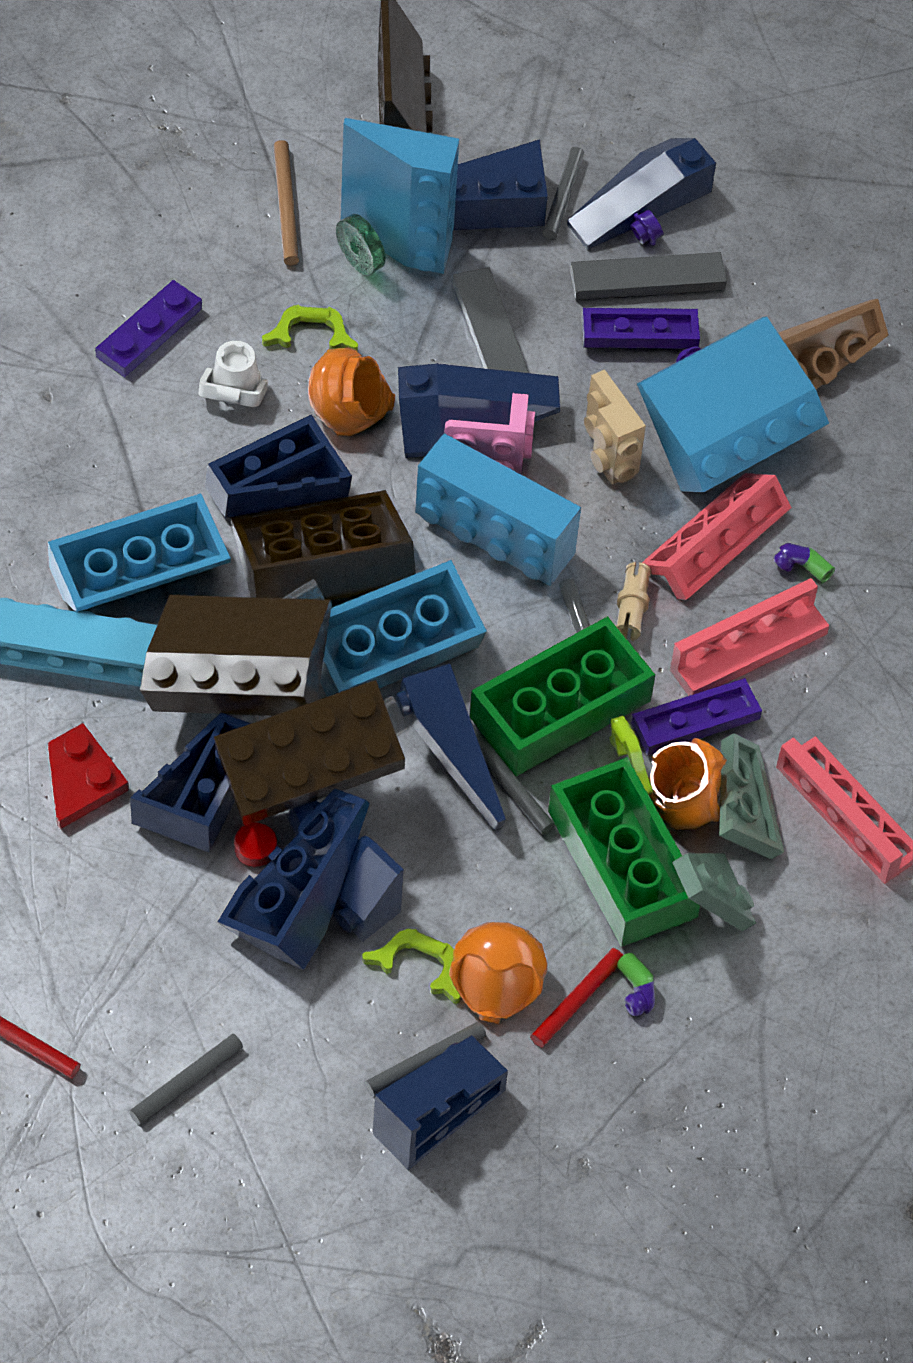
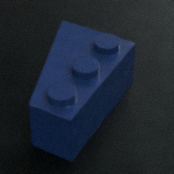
[453,139,548,230]
[205,415,352,518]
[130,712,251,852]
[373,1035,508,1170]

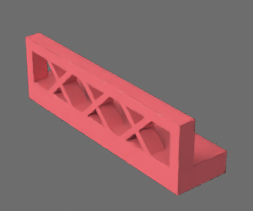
[642,473,792,600]
[670,578,829,696]
[776,736,913,884]

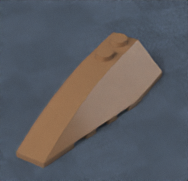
[778,299,889,389]

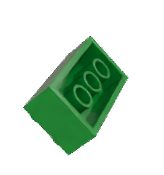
[469,616,656,776]
[548,757,700,947]

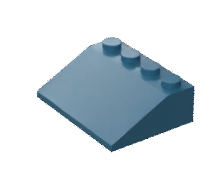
[340,118,460,274]
[637,317,829,492]

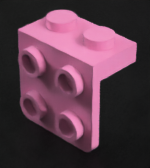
[444,393,535,475]

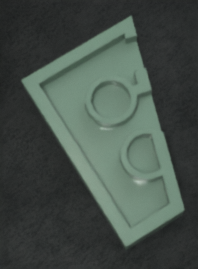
[719,733,784,859]
[672,853,756,932]

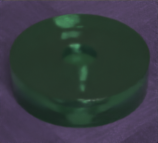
[336,214,386,275]

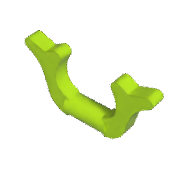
[262,304,358,352]
[609,716,653,795]
[362,929,461,1004]

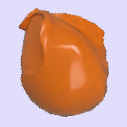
[308,347,395,436]
[648,738,727,830]
[449,922,548,1024]

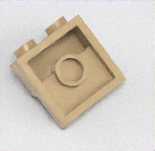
[584,369,646,485]

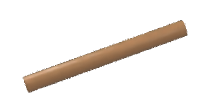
[274,140,299,266]

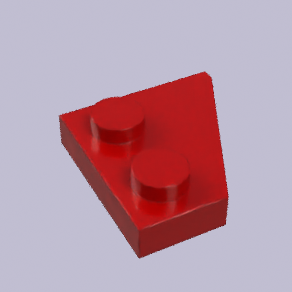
[48,723,129,829]

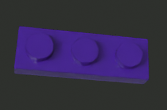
[95,279,202,378]
[582,308,700,349]
[631,678,762,756]

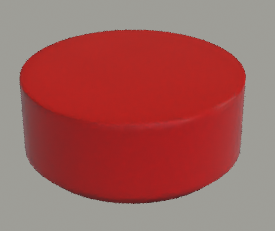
[234,823,277,867]

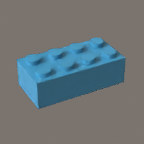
[415,433,581,586]
[320,560,487,697]

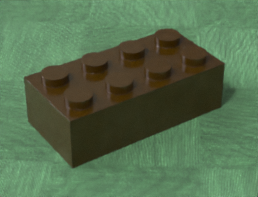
[214,680,405,826]

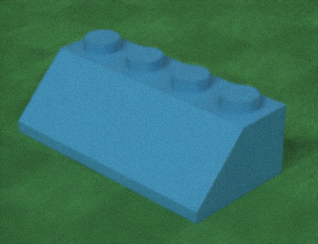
[48,493,231,612]

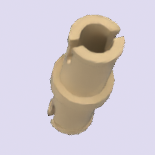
[616,562,651,641]

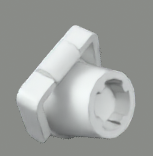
[198,341,268,407]

